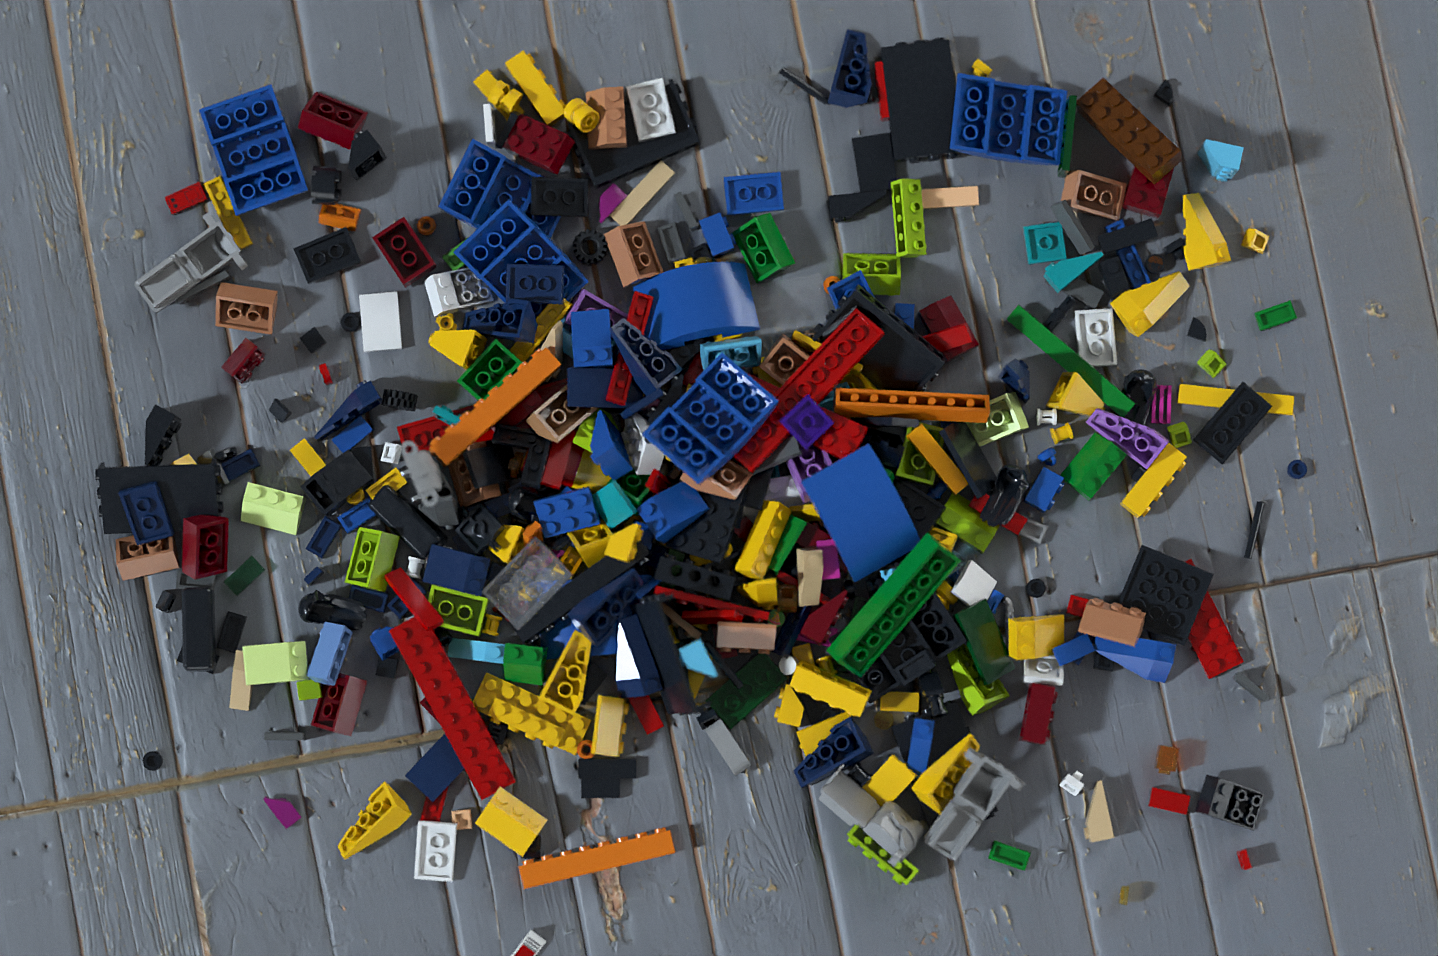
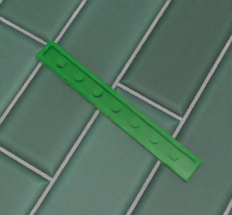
[1007,304,1136,418]

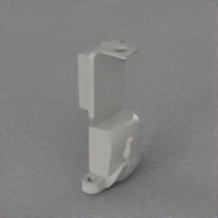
[135,212,248,312]
[401,441,442,507]
[924,748,1025,860]
[819,764,927,866]

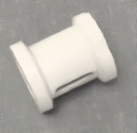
[1036,408,1057,425]
[405,556,425,579]

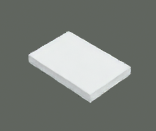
[626,78,676,142]
[359,292,402,352]
[1074,308,1117,367]
[414,820,457,882]

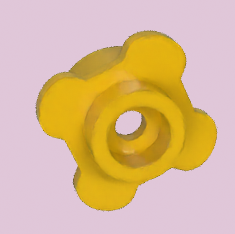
[436,313,457,331]

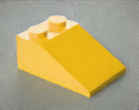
[1008,614,1064,660]

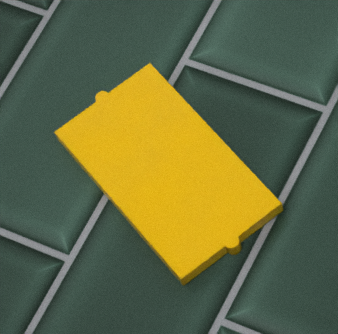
[796,712,851,756]
[862,754,917,807]

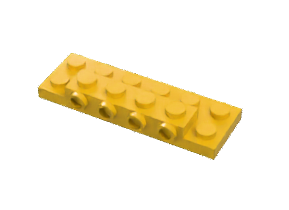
[473,672,592,755]

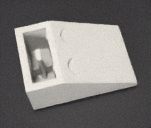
[424,268,494,317]
[621,413,664,475]

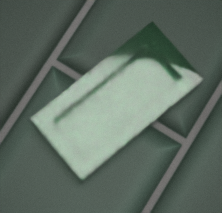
[224,556,265,596]

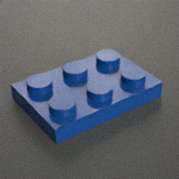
[724,172,784,216]
[533,486,600,538]

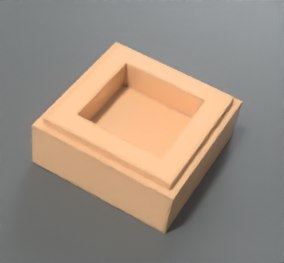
[451,809,473,830]

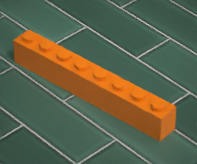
[429,347,561,468]
[833,388,990,423]
[519,827,676,889]

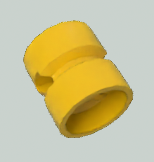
[487,80,523,115]
[564,98,599,133]
[936,580,959,611]

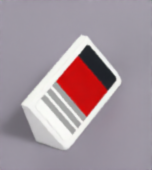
[511,930,547,956]

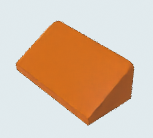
[319,203,361,232]

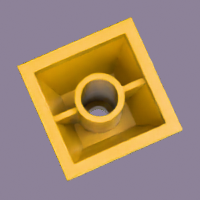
[428,330,488,370]
[1046,372,1105,416]
[567,519,613,568]
[488,525,525,569]

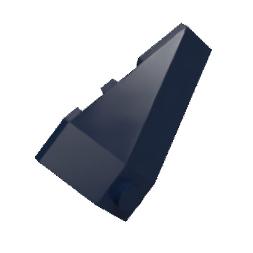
[828,29,872,108]
[462,299,538,343]
[609,318,682,397]
[998,358,1030,403]
[314,380,382,442]
[567,569,644,647]
[615,613,663,698]
[794,717,874,788]

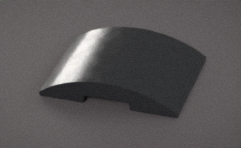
[828,592,967,704]

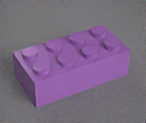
[786,435,832,504]

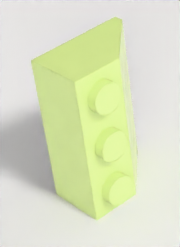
[240,482,306,535]

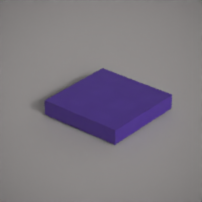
[779,394,834,450]

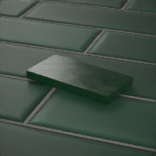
[1057,95,1077,178]
[954,598,1016,685]
[705,654,788,730]

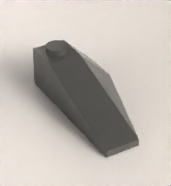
[418,496,460,531]

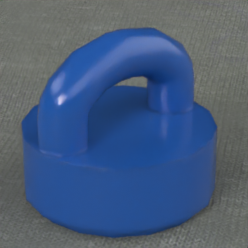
[1037,447,1057,466]

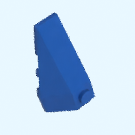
[1094,636,1176,683]

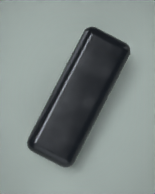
[368,485,448,559]
[182,587,216,672]

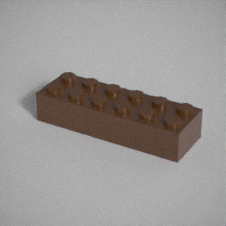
[1076,78,1183,185]

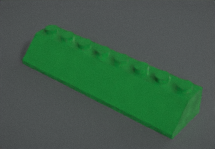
[827,533,961,678]

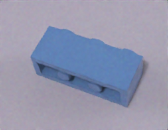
[307,622,353,686]

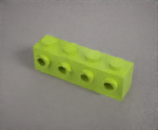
[891,179,927,258]
[846,824,919,885]

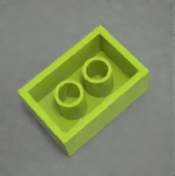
[428,585,490,637]

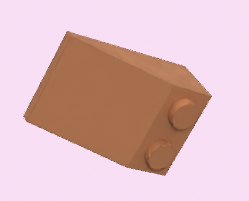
[1061,170,1127,221]
[680,460,753,500]

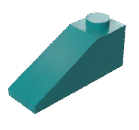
[1043,252,1104,293]

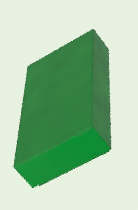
[1254,300,1297,331]
[988,840,1031,871]

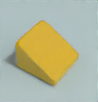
[1241,228,1269,254]

